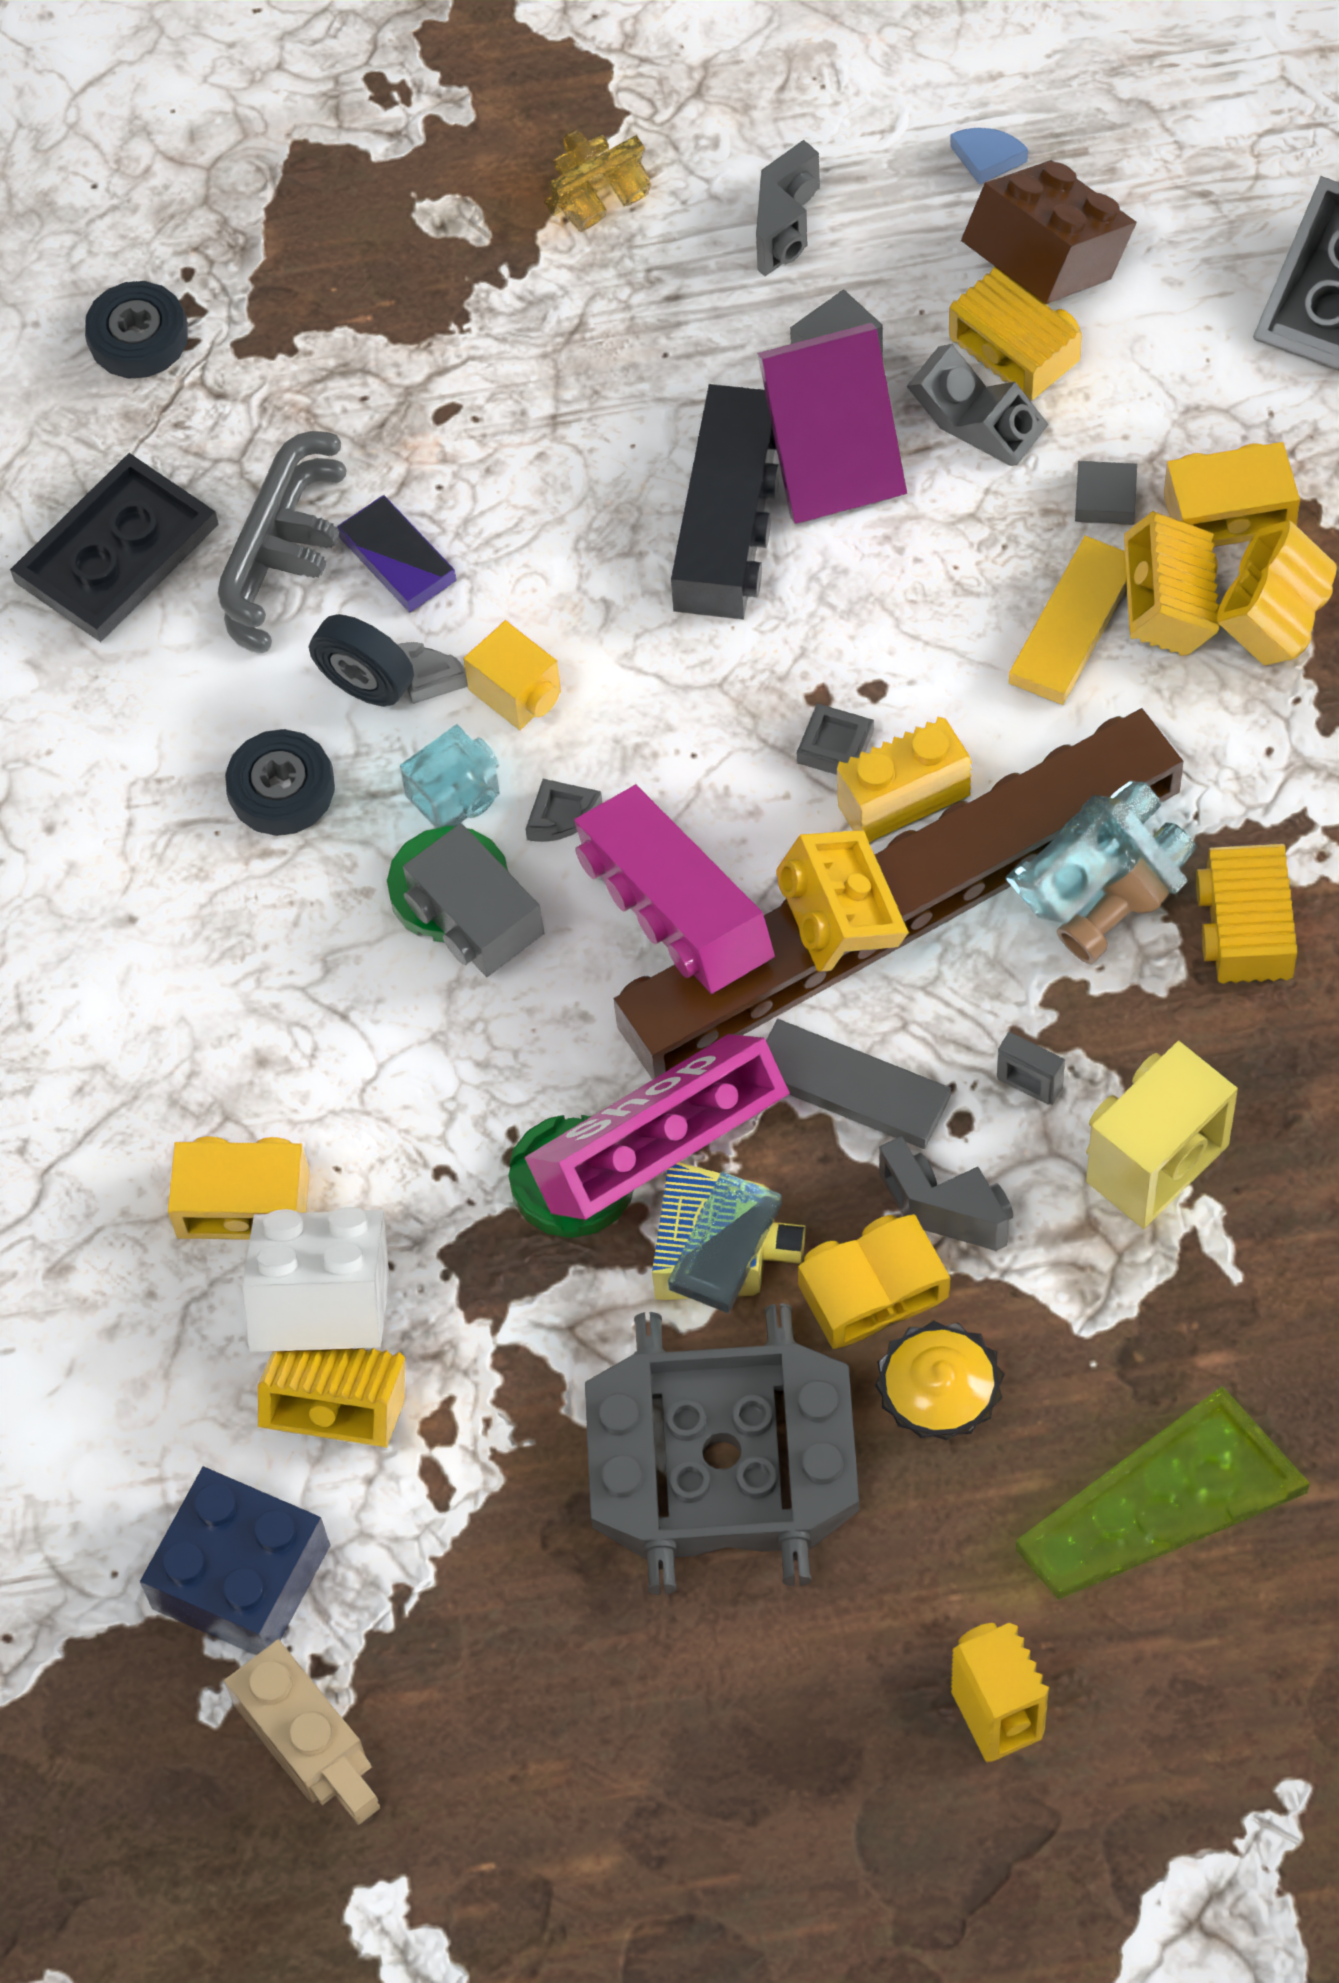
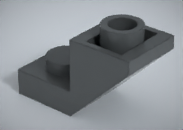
[756,140,820,276]
[906,344,1049,466]
[879,1136,1013,1251]

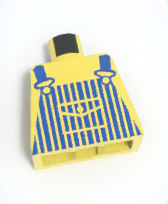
[652,1162,805,1300]

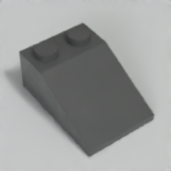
[1253,176,1339,370]

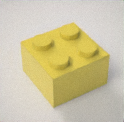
[1086,1040,1238,1230]

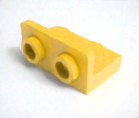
[776,830,909,972]

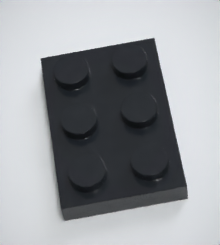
[10,453,219,643]

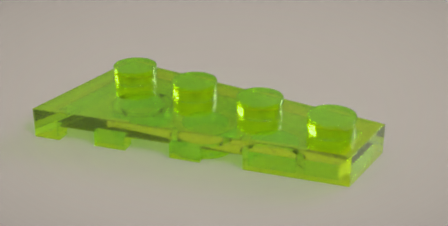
[1015,1386,1310,1600]

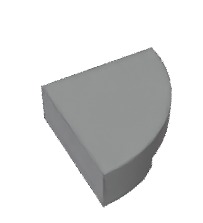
[397,642,468,704]

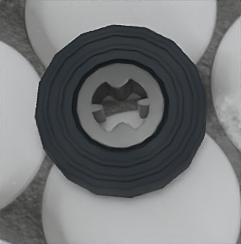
[85,281,188,379]
[308,614,414,707]
[225,729,335,836]

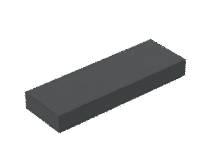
[766,1018,951,1149]

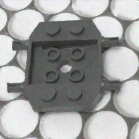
[585,1303,859,1595]

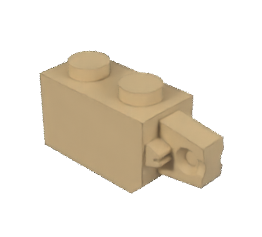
[223,1639,380,1825]

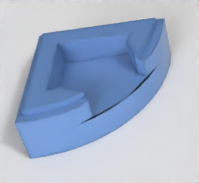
[950,128,1028,185]

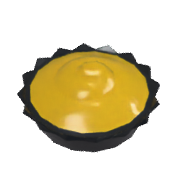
[875,1320,1005,1440]

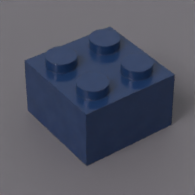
[140,1466,331,1655]

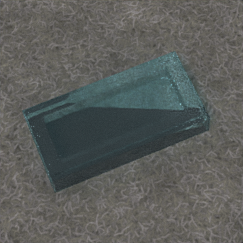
[668,1171,782,1314]

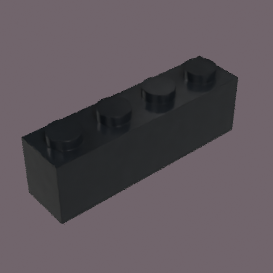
[671,384,780,620]

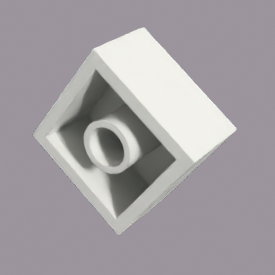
[242,1207,389,1352]

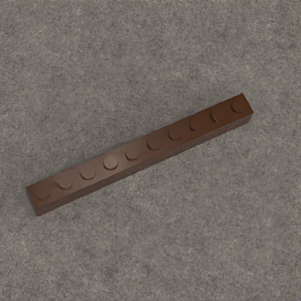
[613,708,1184,1080]

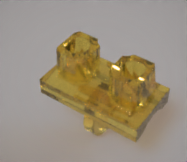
[544,130,651,232]

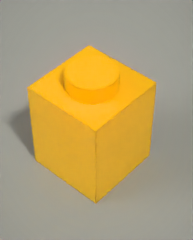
[463,620,561,731]

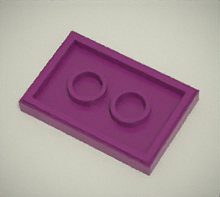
[757,323,907,524]

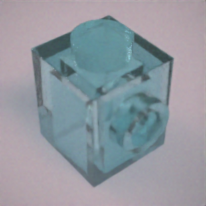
[399,724,500,828]

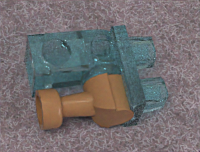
[1005,780,1197,965]

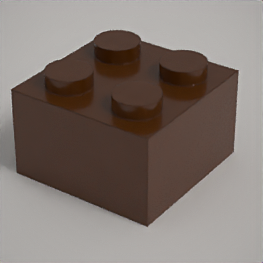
[961,160,1137,304]

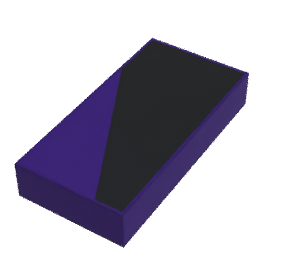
[337,495,457,613]

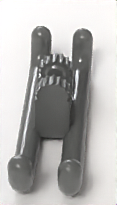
[217,431,347,653]

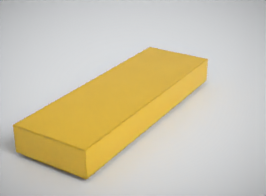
[1008,535,1127,705]

